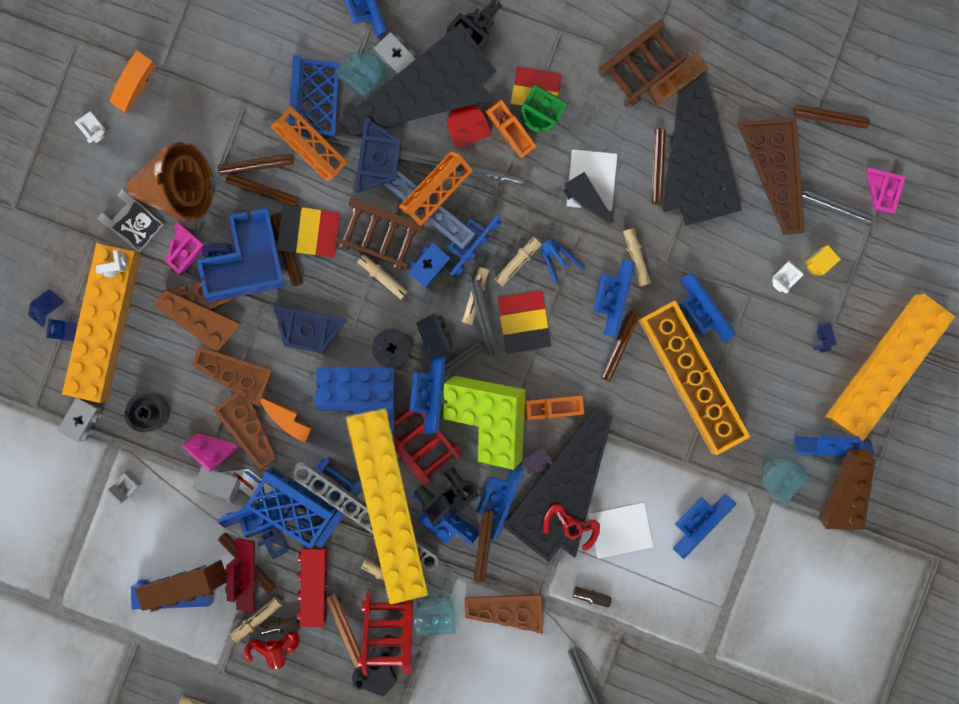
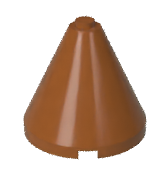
[127,141,214,221]

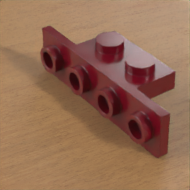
[225,538,255,613]

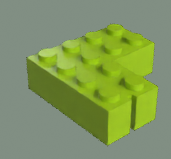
[444,376,526,470]

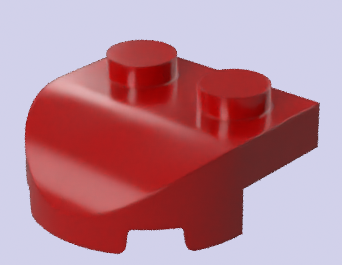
[447,105,492,149]

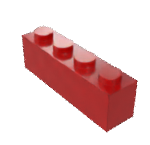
[297,546,328,627]

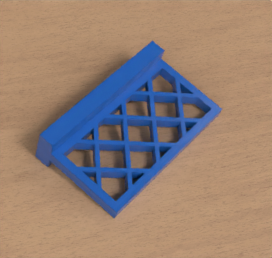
[288,55,339,137]
[245,466,336,549]

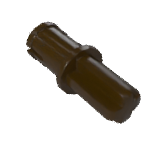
[573,586,612,608]
[260,616,300,636]

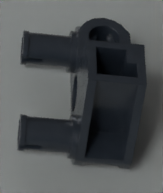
[414,467,479,527]
[352,634,401,696]

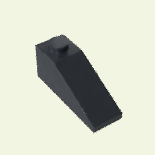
[563,172,614,225]

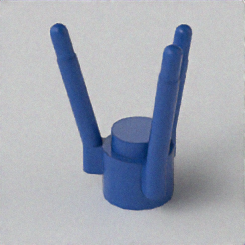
[541,238,585,283]

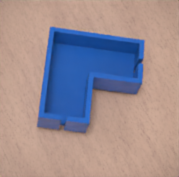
[197,208,285,302]
[315,367,396,447]

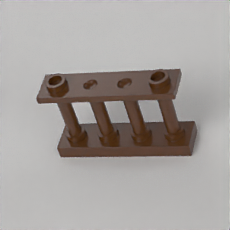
[598,19,689,107]
[334,198,424,271]

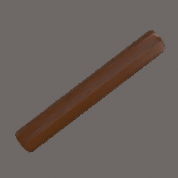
[793,104,870,129]
[651,128,666,205]
[218,153,294,175]
[225,173,299,207]
[271,213,303,287]
[601,310,640,382]
[474,509,494,583]
[218,532,276,594]

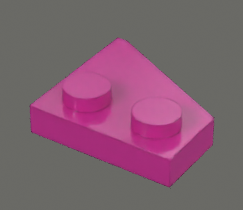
[867,168,906,215]
[165,222,206,275]

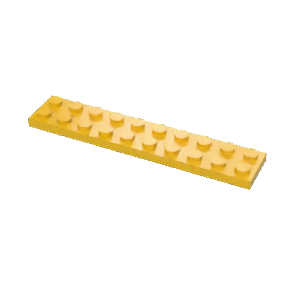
[346,408,428,604]

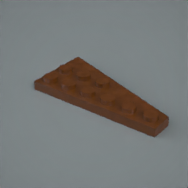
[737,118,805,235]

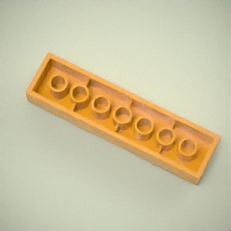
[62,243,141,403]
[825,294,955,441]
[638,301,750,456]

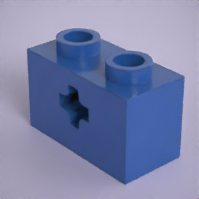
[408,243,451,288]

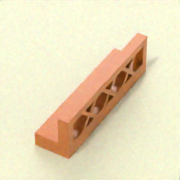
[270,106,347,181]
[399,152,473,226]

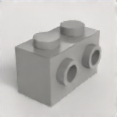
[192,466,241,504]

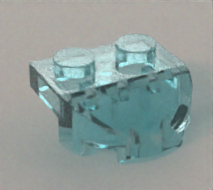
[335,52,383,100]
[761,458,809,506]
[415,594,455,637]

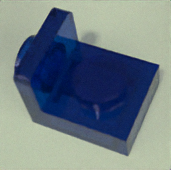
[202,243,232,259]
[812,323,837,353]

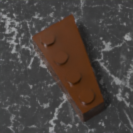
[819,449,876,530]
[135,559,226,612]

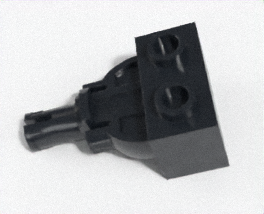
[446,0,502,51]

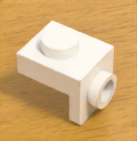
[75,110,106,143]
[96,250,128,278]
[772,260,804,294]

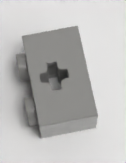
[374,32,418,75]
[57,398,103,442]

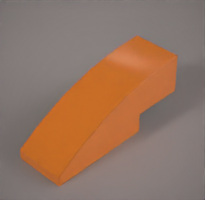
[109,50,157,113]
[484,99,537,158]
[524,395,584,420]
[260,397,314,443]

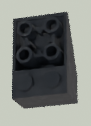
[416,313,454,359]

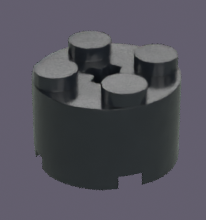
[372,329,413,368]
[124,393,170,433]

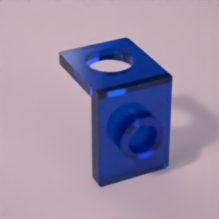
[28,289,64,327]
[46,319,78,342]
[257,530,290,559]

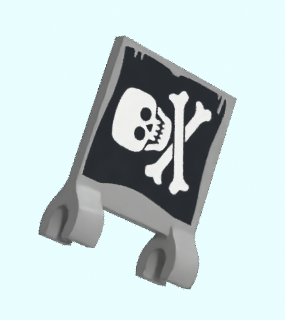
[97,190,164,253]

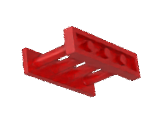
[395,399,462,486]
[358,593,413,675]

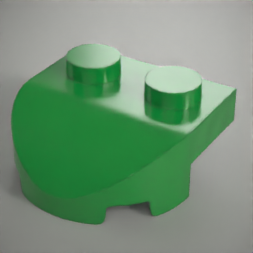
[521,84,568,132]

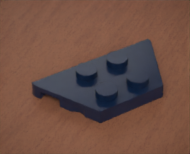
[354,118,402,193]
[273,305,347,353]

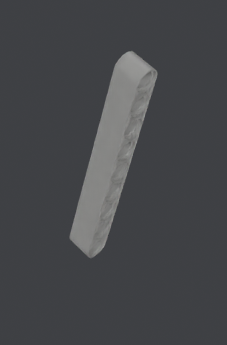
[294,462,438,571]

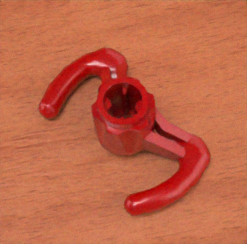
[543,504,600,551]
[243,631,300,670]

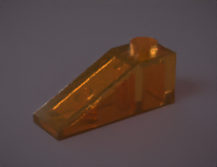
[647,52,709,107]

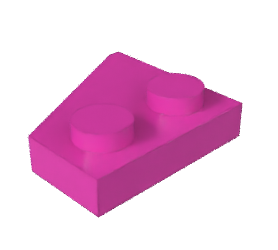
[183,433,238,472]

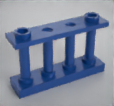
[284,457,363,548]

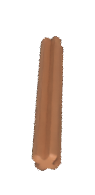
[326,594,362,668]

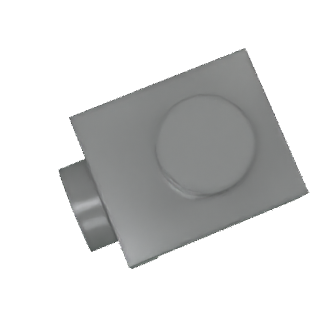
[106,470,142,504]

